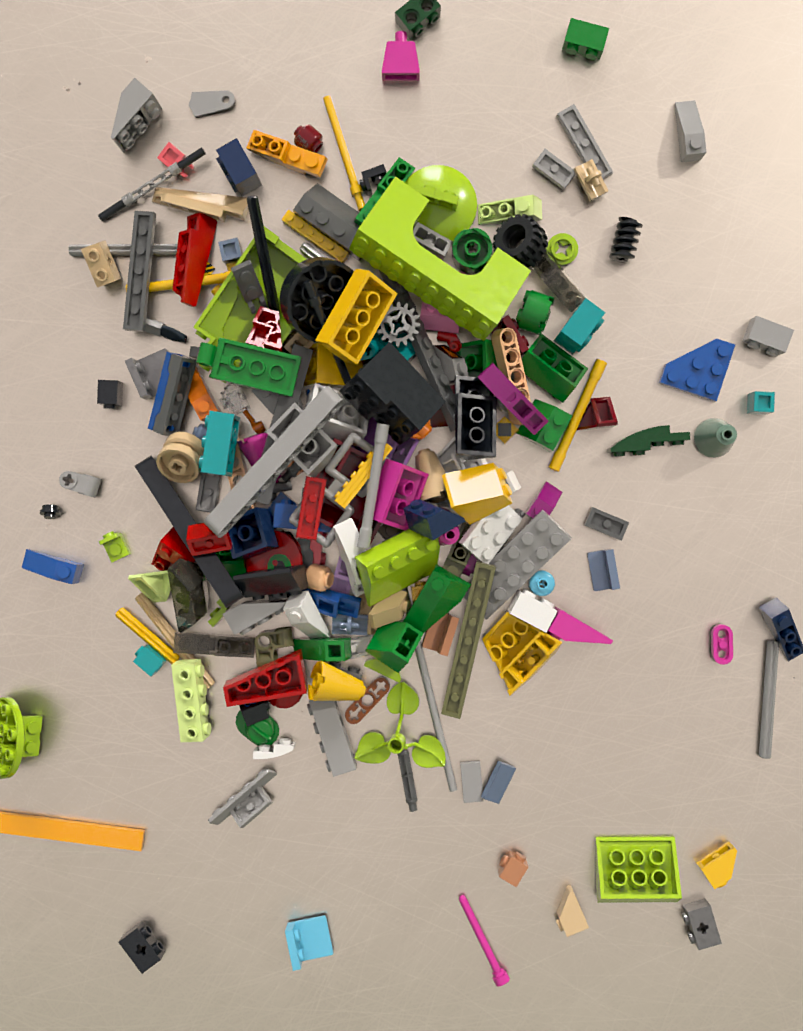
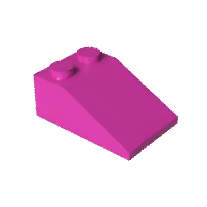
[546,606,613,644]

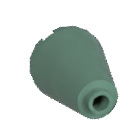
[694,418,737,458]

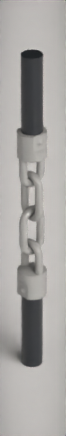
[98,147,206,221]

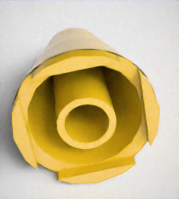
[308,661,366,701]

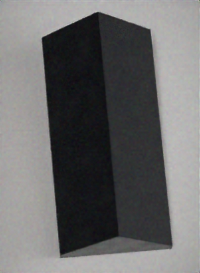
[454,375,497,460]

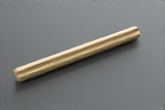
[135,593,215,689]

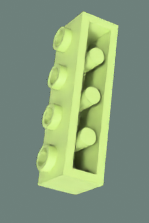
[171,659,211,742]

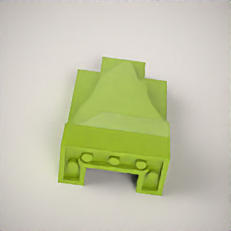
[193,226,306,384]

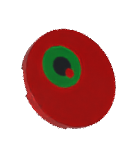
[245,530,303,572]

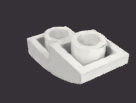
[253,738,296,759]

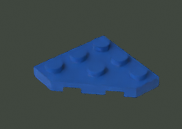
[659,339,735,402]

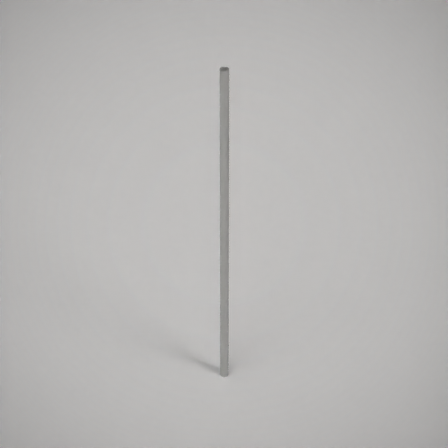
[402,587,457,792]

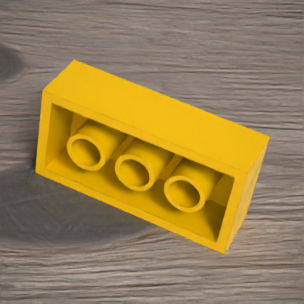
[315,269,398,365]

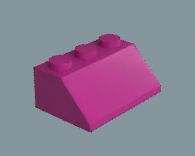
[373,458,429,531]

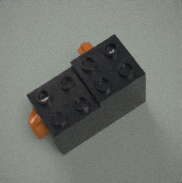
[339,342,446,445]

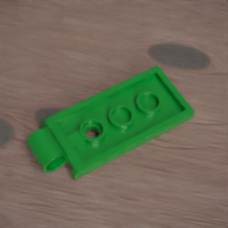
[196,338,302,398]

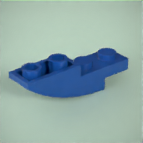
[302,588,362,618]

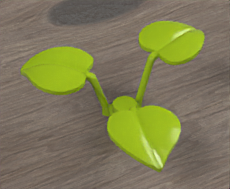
[355,682,446,768]

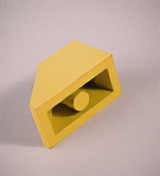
[697,842,737,889]

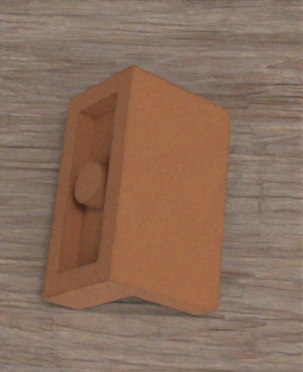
[422,613,459,656]

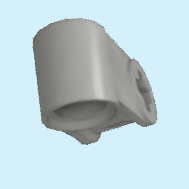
[59,471,101,498]

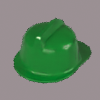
[235,710,279,746]

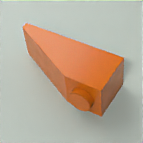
[188,366,221,422]

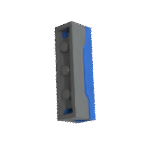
[148,352,196,436]

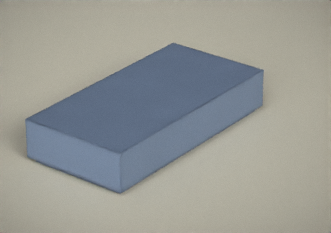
[481,761,516,804]

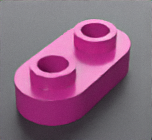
[711,624,733,665]

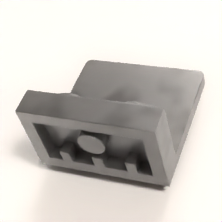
[125,348,168,400]

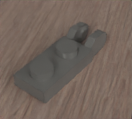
[231,260,268,314]

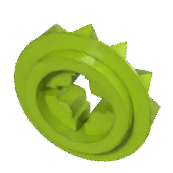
[546,233,578,266]

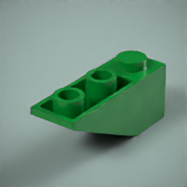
[293,638,352,661]

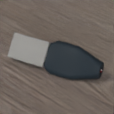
[145,318,187,342]

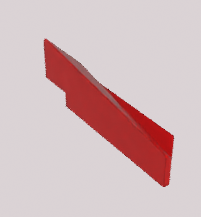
[172,212,217,307]

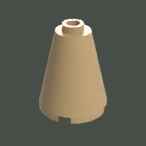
[415,448,449,504]

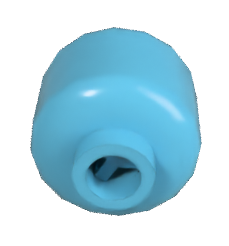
[528,570,555,596]

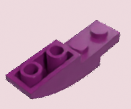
[478,362,549,435]

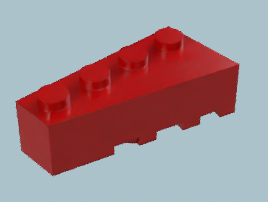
[223,649,308,707]

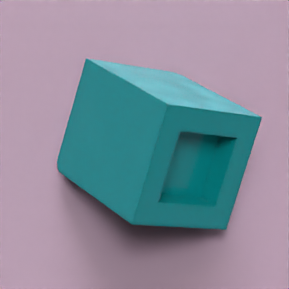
[747,391,775,415]

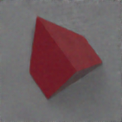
[576,397,618,431]

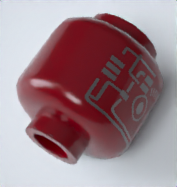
[294,124,323,153]

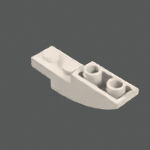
[333,518,366,597]

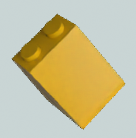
[304,343,365,388]
[442,463,512,525]

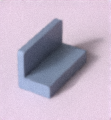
[587,549,620,591]

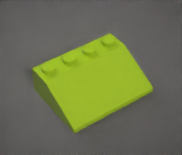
[355,529,440,607]
[595,837,682,903]

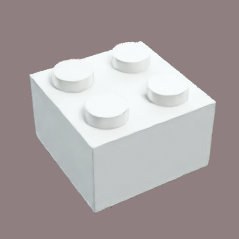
[507,589,557,632]

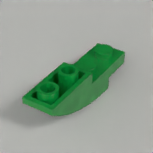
[354,157,415,226]

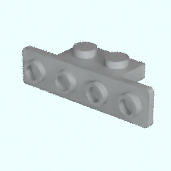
[208,769,277,828]

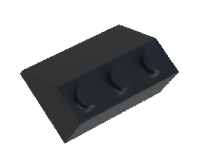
[233,564,308,600]

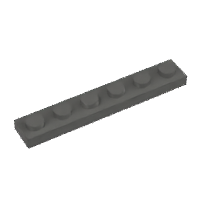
[123,211,156,332]

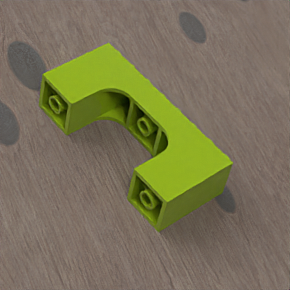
[349,176,531,341]

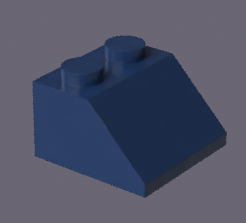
[403,499,465,540]

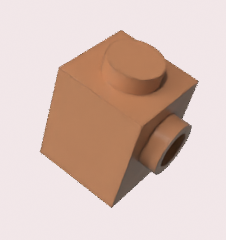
[498,851,528,887]

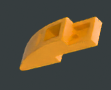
[246,130,328,178]

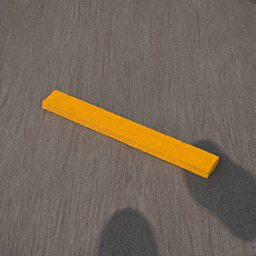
[0,811,145,851]

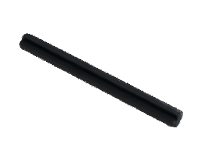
[247,196,280,314]

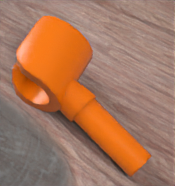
[243,410,266,434]

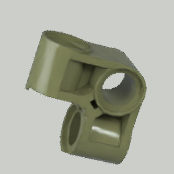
[255,627,294,667]

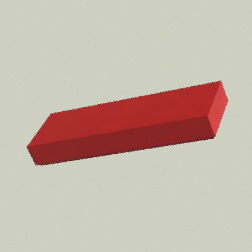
[296,476,327,541]

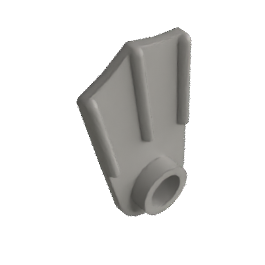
[189,91,235,117]

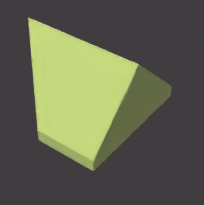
[128,569,178,603]

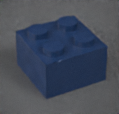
[216,138,262,197]
[228,507,279,560]

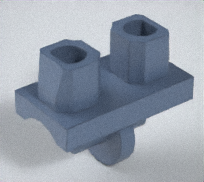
[332,614,368,635]

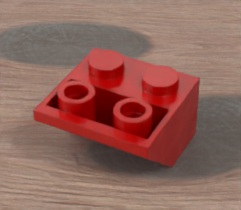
[151,527,198,585]

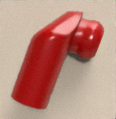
[437,331,462,352]

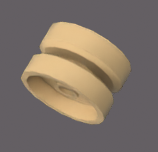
[156,432,204,483]

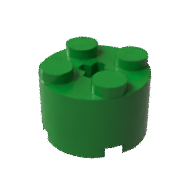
[452,228,492,274]
[516,290,555,336]

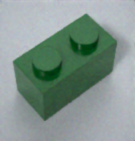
[562,18,609,60]

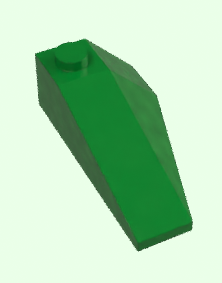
[403,564,471,633]

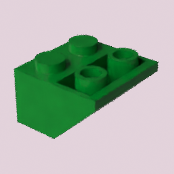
[365,622,424,673]

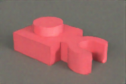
[157,142,195,178]

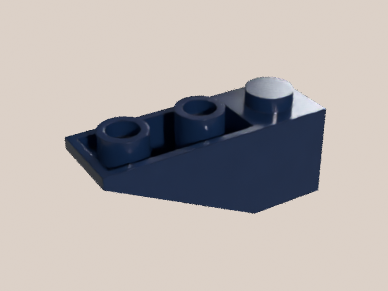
[759,597,803,662]

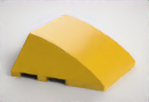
[482,612,563,696]

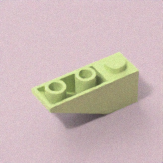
[478,195,542,225]

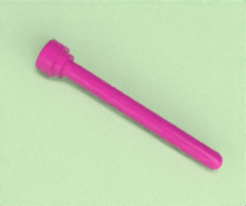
[459,895,510,987]

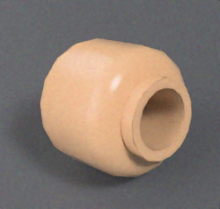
[306,564,334,592]

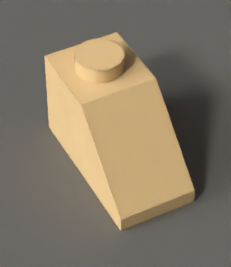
[369,590,411,629]
[556,885,589,937]

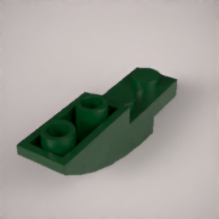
[607,425,691,457]

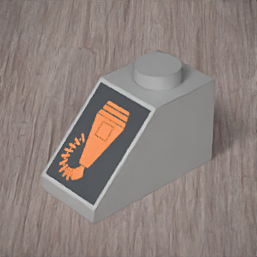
[433,344,468,384]

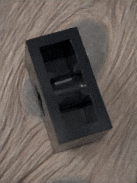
[118,921,165,974]

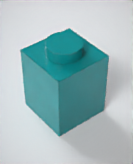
[133,645,167,677]

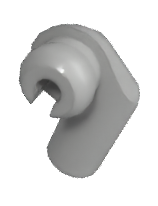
[270,480,292,502]

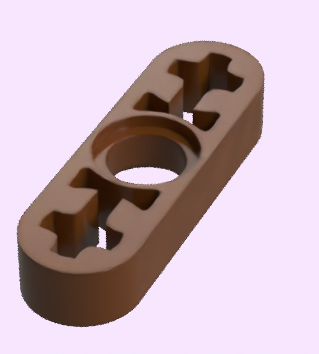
[345,676,390,724]

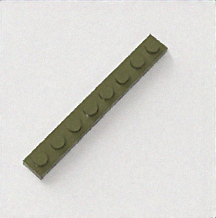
[441,561,496,719]

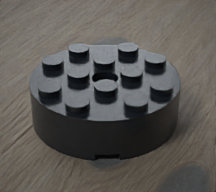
[280,257,354,343]

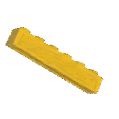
[281,210,349,264]
[334,443,393,509]

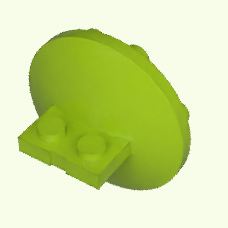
[406,165,477,243]
[0,697,43,779]

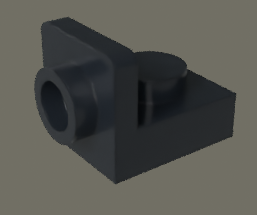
[359,164,387,196]

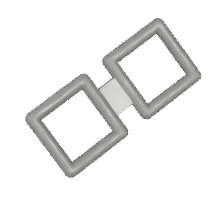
[289,432,389,548]

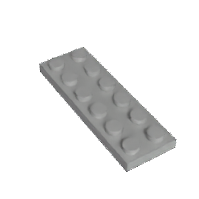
[464,509,572,620]

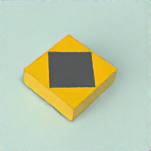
[496,416,519,444]

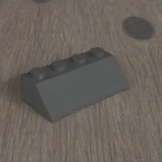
[293,183,362,261]

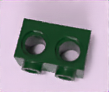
[395,0,441,39]

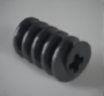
[609,217,643,262]

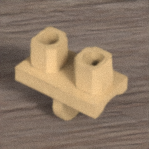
[573,159,609,201]

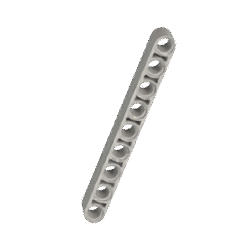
[204,386,344,538]

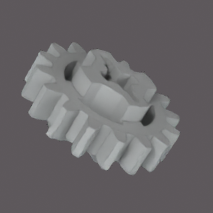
[377,302,420,348]

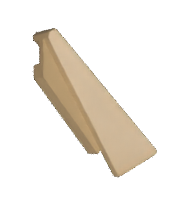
[152,187,249,223]

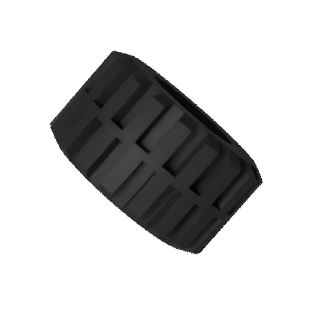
[492,214,548,269]

